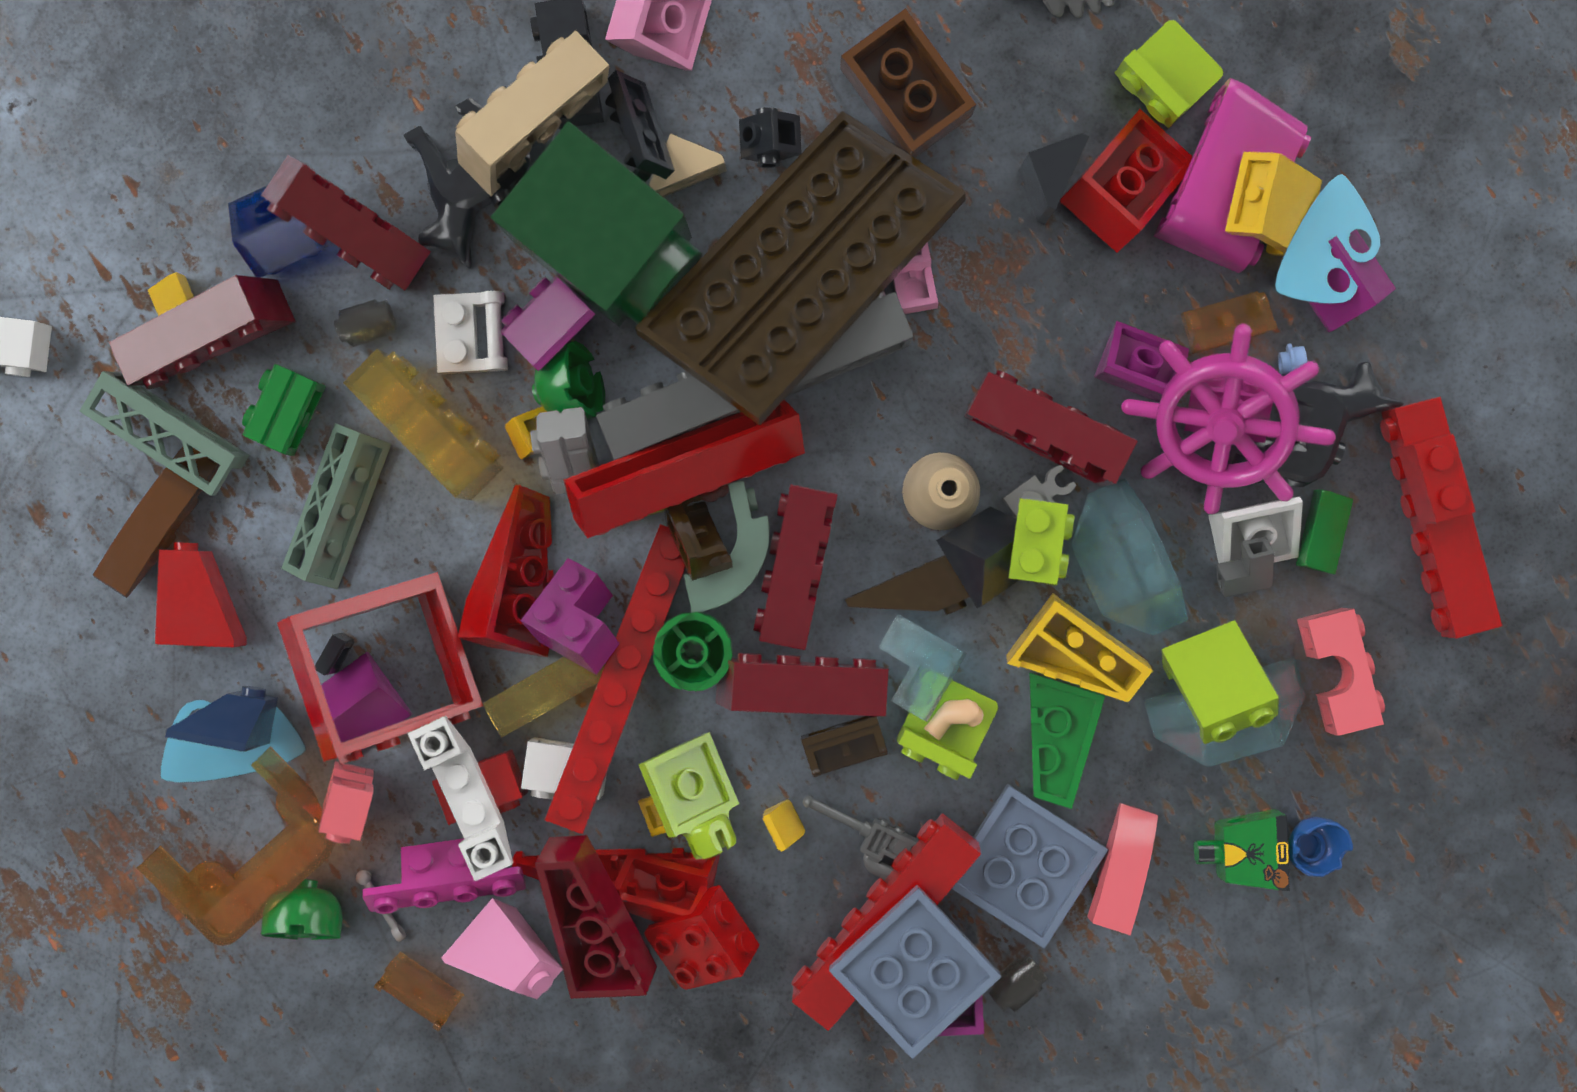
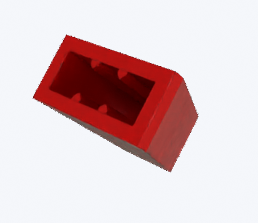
[155,542,247,648]

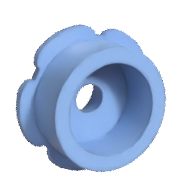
[1278,343,1307,376]

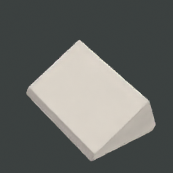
[1208,497,1303,563]

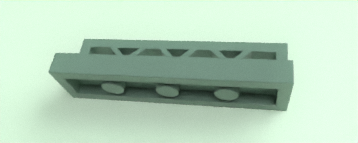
[79,371,250,496]
[281,423,391,590]

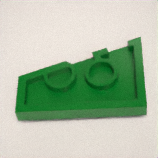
[1029,672,1105,809]

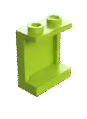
[1161,620,1279,744]

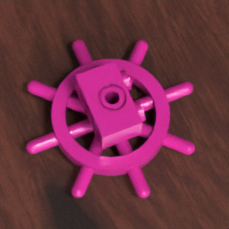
[1121,324,1336,514]

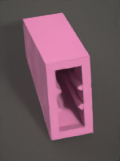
[441,898,563,999]

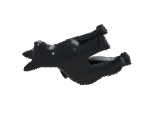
[403,86,531,268]
[1231,362,1404,487]

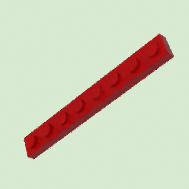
[545,524,686,835]

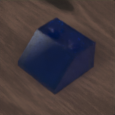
[228,185,328,278]

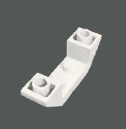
[407,716,513,881]

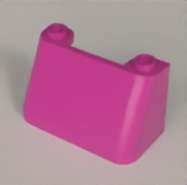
[1153,78,1311,273]

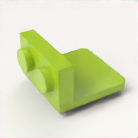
[1115,20,1223,129]
[1009,498,1074,586]
[896,672,998,780]

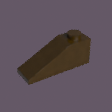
[844,555,970,615]

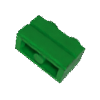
[242,364,326,456]

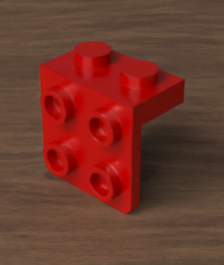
[644,885,760,989]

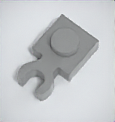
[1002,465,1076,519]

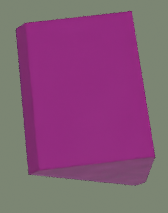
[1308,229,1396,333]
[1094,321,1189,403]
[321,652,413,751]

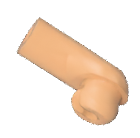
[924,699,984,740]

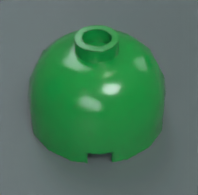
[532,341,606,420]
[653,612,733,691]
[260,879,343,940]

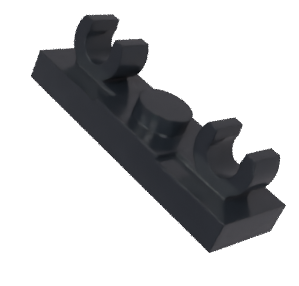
[605,70,675,183]

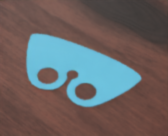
[1275,174,1380,304]
[160,700,305,782]

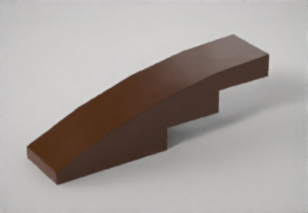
[93,446,220,598]

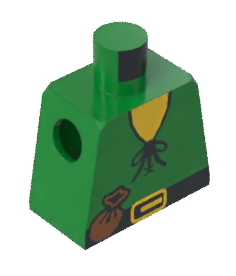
[1194,809,1290,891]

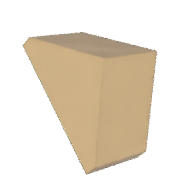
[649,134,727,197]

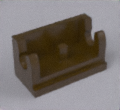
[664,494,733,581]
[801,716,888,777]

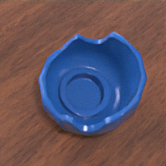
[1288,817,1353,877]

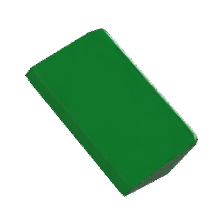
[1296,489,1353,575]

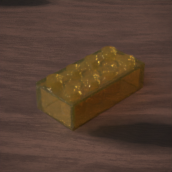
[343,349,504,500]

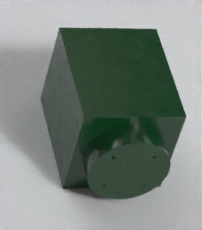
[490,121,703,327]

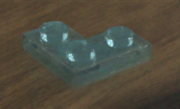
[878,613,967,722]

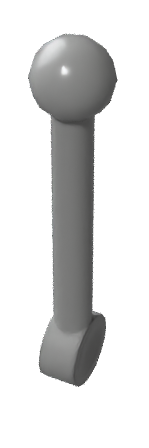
[356,870,407,942]

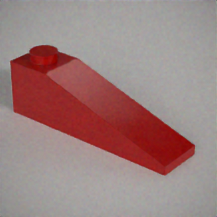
[458,485,554,657]

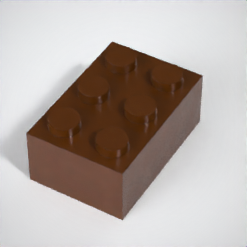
[840,8,976,158]

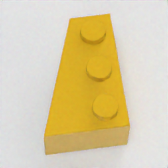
[1006,593,1153,702]

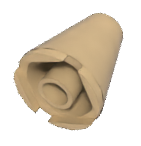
[903,453,980,530]

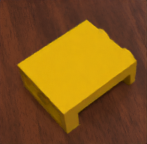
[1225,152,1322,256]

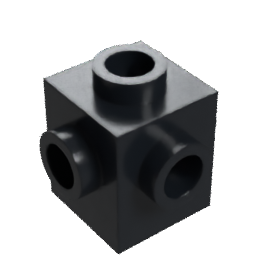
[739,107,802,168]

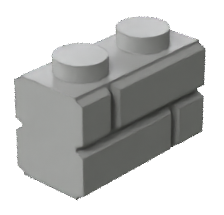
[530,407,599,494]

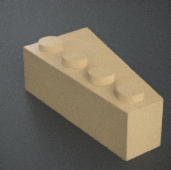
[456,31,609,196]

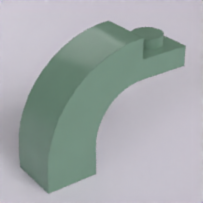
[684,481,770,612]

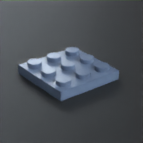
[952,784,1108,949]
[829,885,1001,1059]

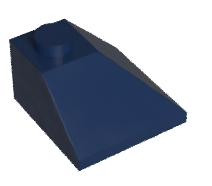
[165,686,278,752]

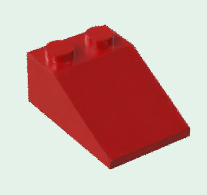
[1060,109,1193,253]

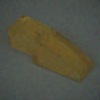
[482,657,605,738]

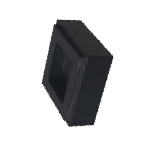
[315,633,354,675]

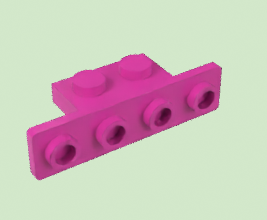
[363,838,526,914]

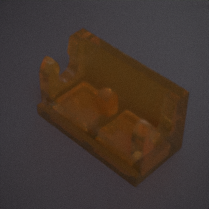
[1181,291,1277,355]
[373,952,464,1032]

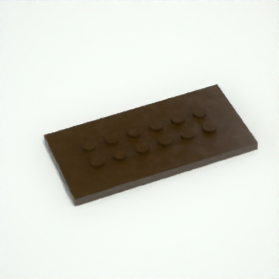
[635,111,966,425]

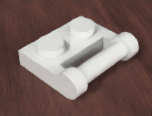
[433,291,508,374]

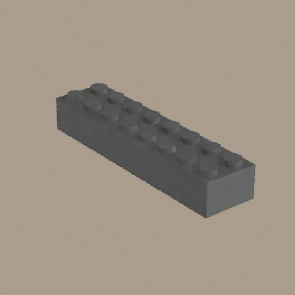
[596,290,914,460]

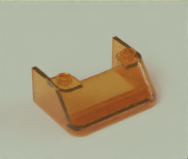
[137,746,336,946]

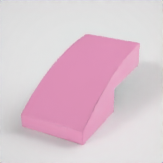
[893,242,938,314]

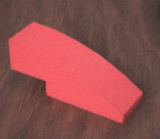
[1087,803,1158,935]

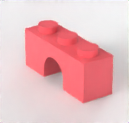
[1297,608,1385,736]
[319,761,374,844]

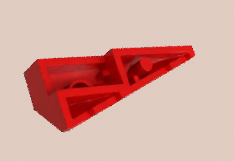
[512,848,720,923]

